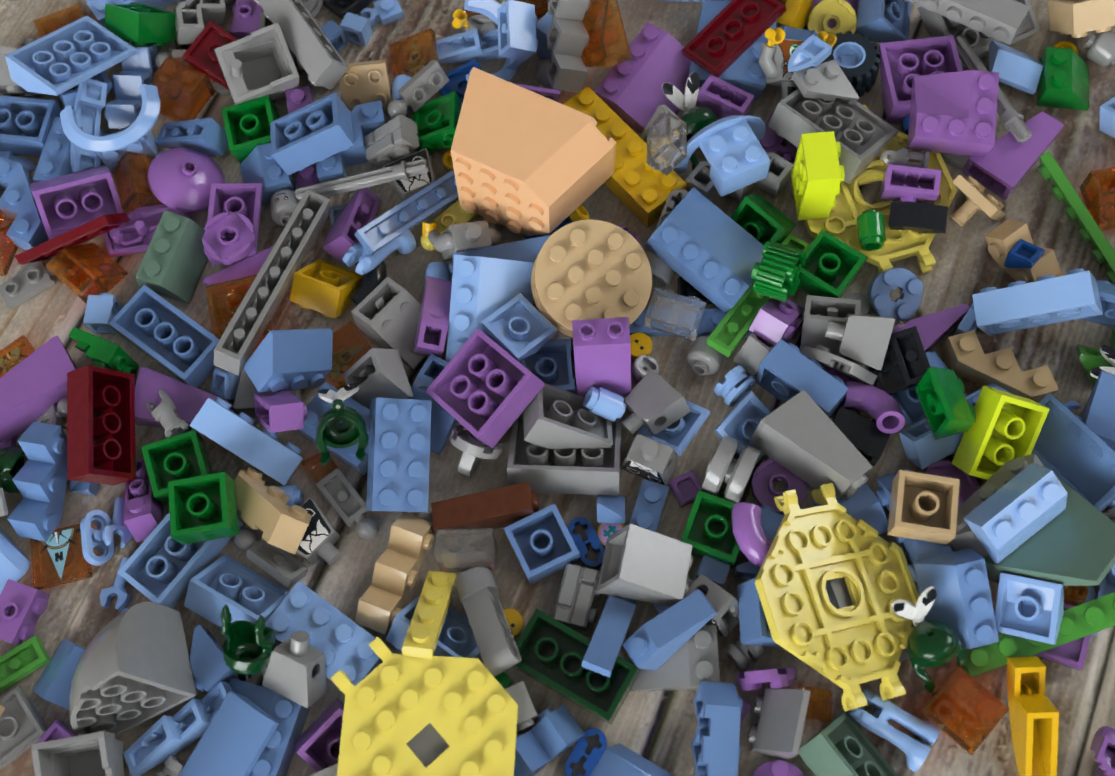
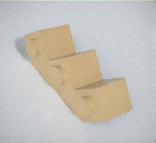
[985,219,1067,283]
[940,330,1059,403]
[235,467,312,554]
[355,512,435,634]

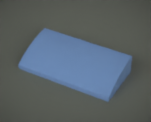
[1031,392,1115,512]
[179,691,279,776]

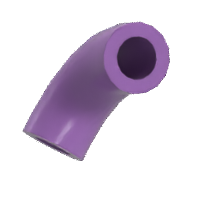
[841,381,905,434]
[732,502,772,568]

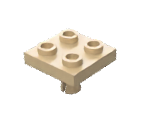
[339,59,392,112]
[950,174,1006,227]

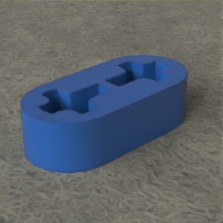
[568,517,605,569]
[565,728,607,776]

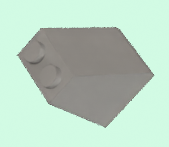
[596,523,693,606]

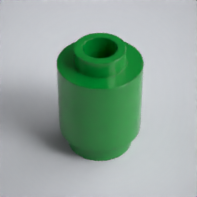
[857,210,886,251]

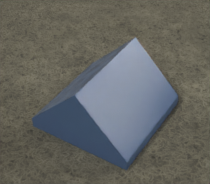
[33,638,86,710]

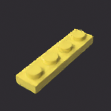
[402,571,457,659]

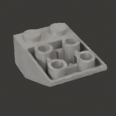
[351,276,448,371]

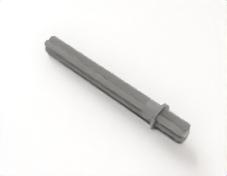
[955,35,1032,143]
[295,158,429,201]

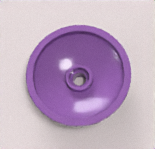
[148,148,225,212]

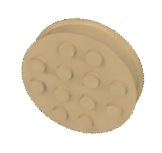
[531,219,652,338]

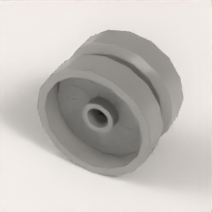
[701,435,761,503]

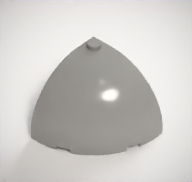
[69,602,196,737]

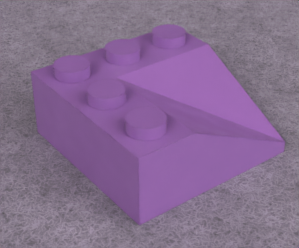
[878,35,963,123]
[907,70,999,157]
[425,328,545,448]

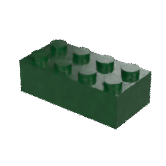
[512,609,640,725]

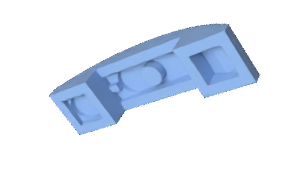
[70,79,107,173]

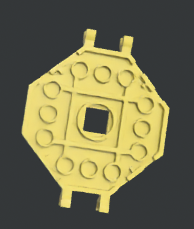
[792,104,958,275]
[754,483,920,712]
[330,637,518,776]

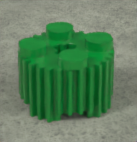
[751,241,807,302]

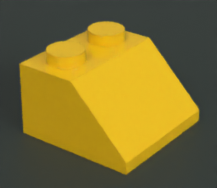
[289,259,362,319]

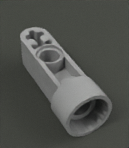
[645,189,688,289]
[454,567,521,676]

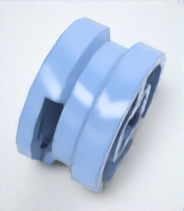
[714,365,756,407]

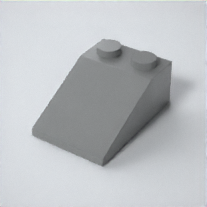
[523,384,613,449]
[628,625,720,692]
[747,689,811,761]

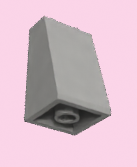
[749,390,873,501]

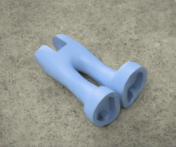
[342,230,416,275]
[849,689,944,773]

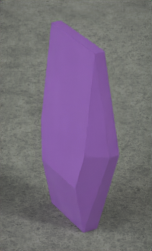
[103,204,193,258]

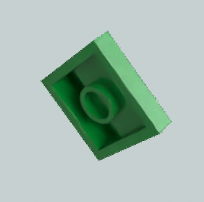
[412,91,460,156]
[69,327,139,378]

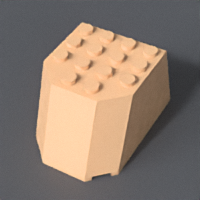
[451,67,616,236]

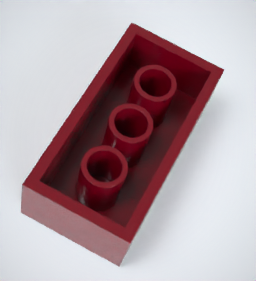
[67,365,136,485]

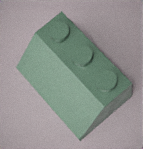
[135,210,208,305]
[798,711,898,776]

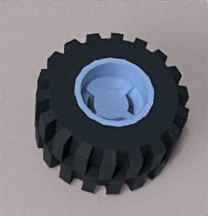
[822,31,881,98]

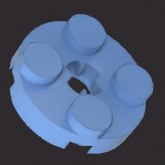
[867,268,923,321]

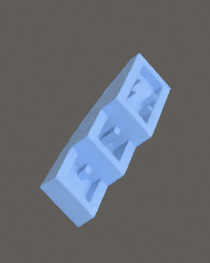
[432,28,505,64]
[123,681,233,776]

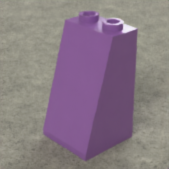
[572,317,631,403]
[0,335,77,442]

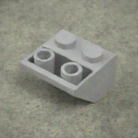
[800,295,861,362]
[343,348,414,410]

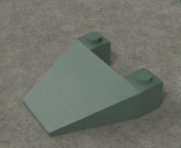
[982,478,1115,586]

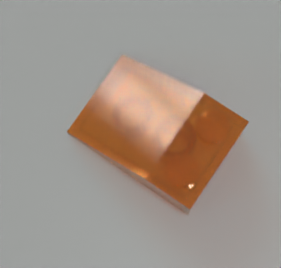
[581,0,632,68]

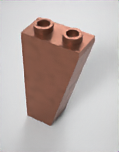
[431,482,540,537]

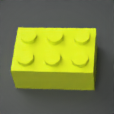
[791,131,845,221]
[952,385,1050,480]

